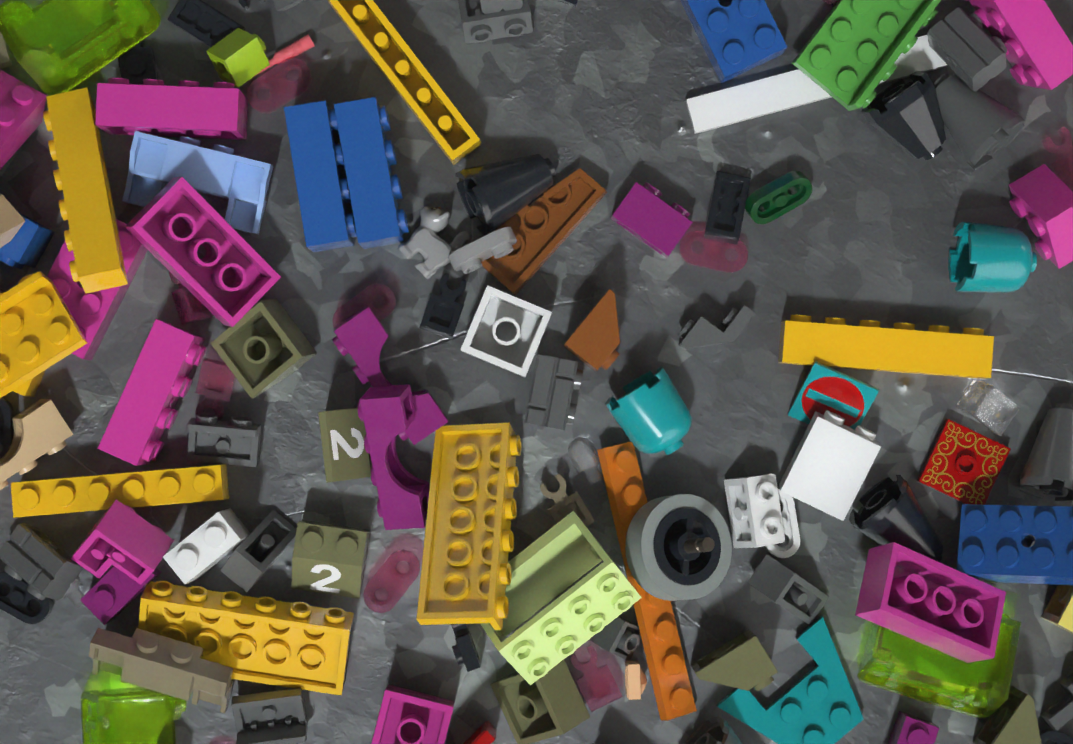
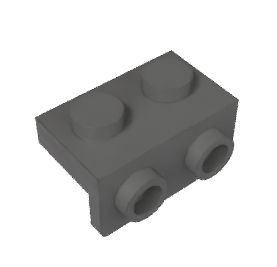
[186,413,261,467]
[231,688,308,744]

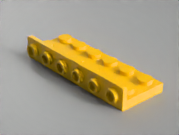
[0,271,87,398]
[416,422,522,630]
[138,581,354,696]

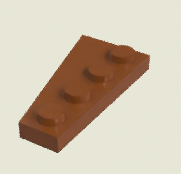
[481,168,607,296]

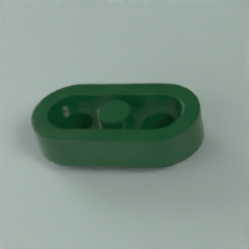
[745,171,812,224]

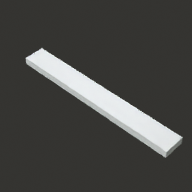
[686,35,948,134]

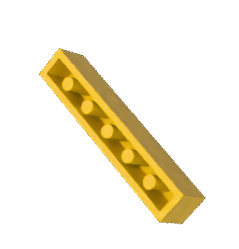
[327,0,481,165]
[43,87,128,294]
[778,315,994,379]
[11,464,229,518]

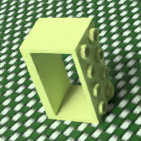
[480,511,642,686]

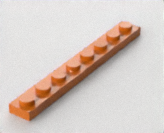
[597,441,697,721]

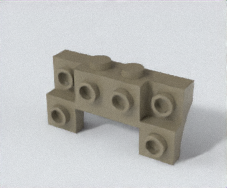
[89,628,233,713]

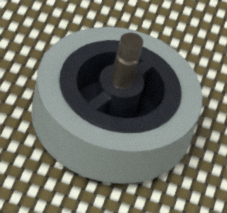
[625,494,732,601]

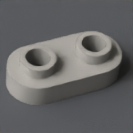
[448,227,517,274]

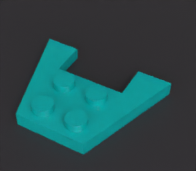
[716,616,864,744]

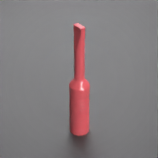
[255,34,315,76]

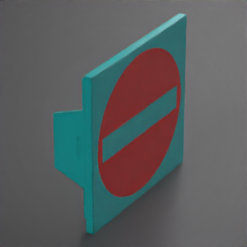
[788,361,879,430]

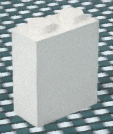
[779,410,881,521]
[163,508,251,584]

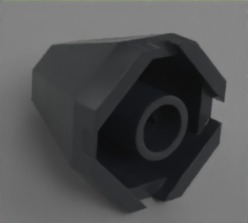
[861,71,946,160]

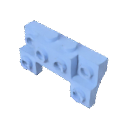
[122,131,273,235]

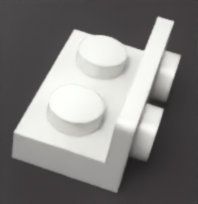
[724,474,785,548]

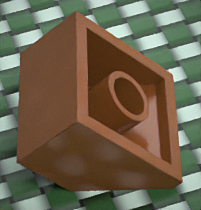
[564,289,620,372]

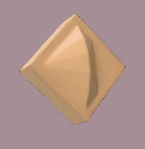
[625,660,647,700]

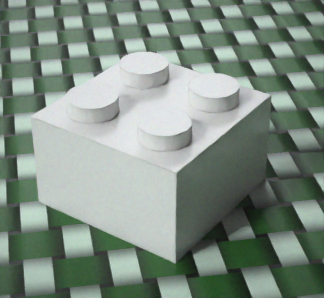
[461,285,552,378]

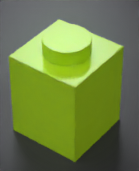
[206,28,270,88]

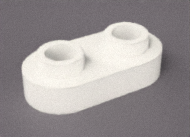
[766,489,800,558]

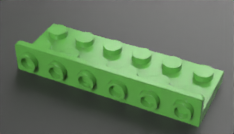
[792,0,941,111]

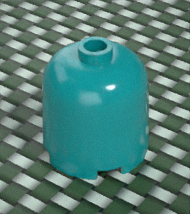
[948,222,1037,293]
[605,366,692,455]

